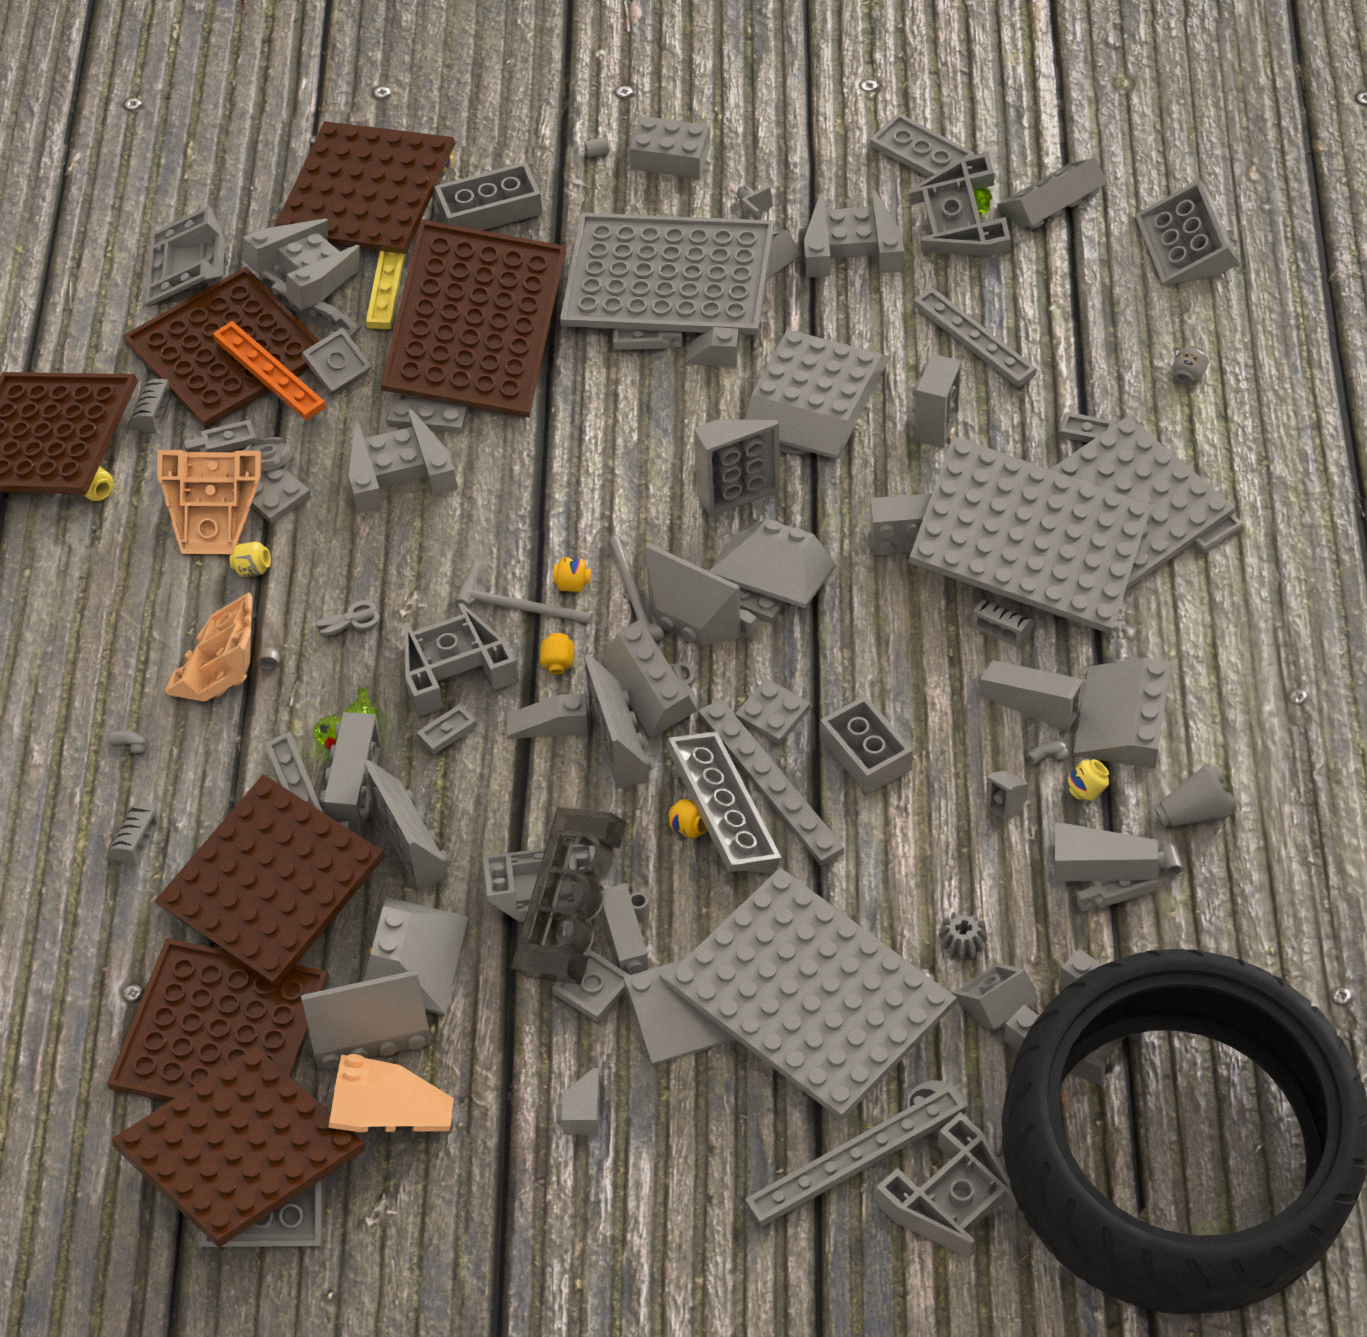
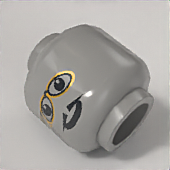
[1172,346,1209,385]

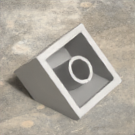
[952,963,1039,1030]

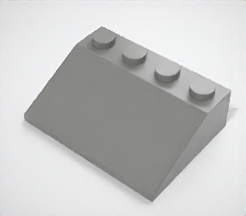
[1135,179,1239,286]
[694,419,780,517]
[584,655,652,789]
[1073,658,1171,768]
[364,760,450,891]
[624,959,737,1066]
[301,970,432,1069]
[201,1177,326,1247]

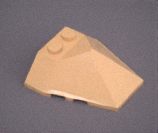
[157,450,261,555]
[165,592,252,702]
[328,1054,454,1132]

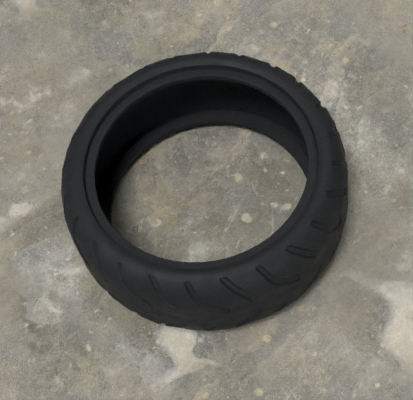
[1001,949,1367,1314]

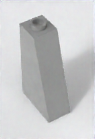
[977,660,1083,732]
[1055,823,1164,882]

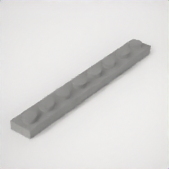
[698,699,844,867]
[745,1085,967,1227]

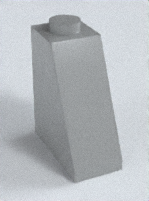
[599,883,649,975]

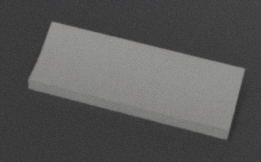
[666,732,781,875]

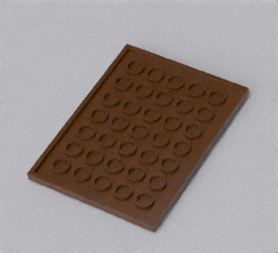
[381,220,566,418]

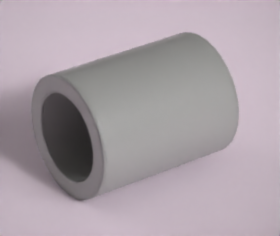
[584,137,609,158]
[1158,844,1183,877]
[630,892,649,923]

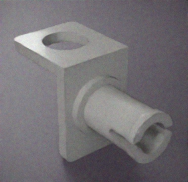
[736,184,773,220]

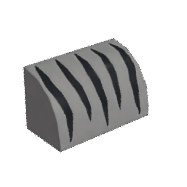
[128,379,172,434]
[972,600,1034,648]
[107,804,160,867]

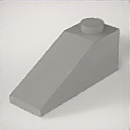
[506,693,588,739]

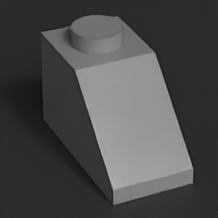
[687,327,739,367]
[985,771,1028,822]
[556,1068,600,1135]

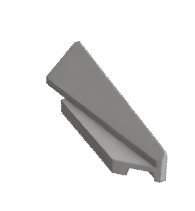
[258,269,361,338]

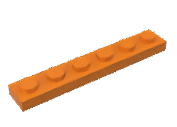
[212,321,326,421]

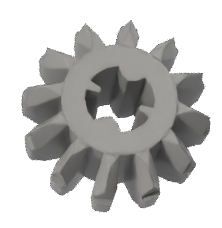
[939,910,988,961]

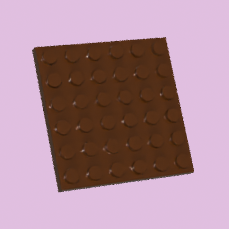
[274,121,456,254]
[123,267,319,428]
[0,372,138,495]
[155,774,386,987]
[107,938,329,1102]
[112,1047,365,1248]

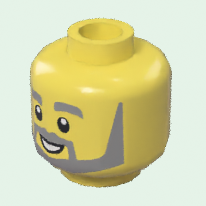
[230,542,271,577]

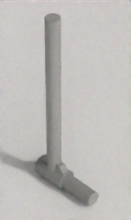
[609,536,664,645]
[455,560,592,624]

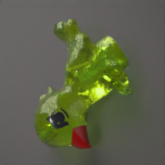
[313,686,378,750]

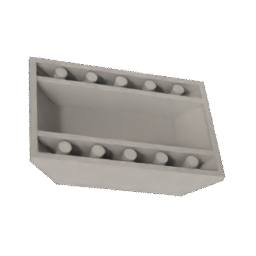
[745,329,889,459]

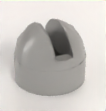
[257,647,280,671]

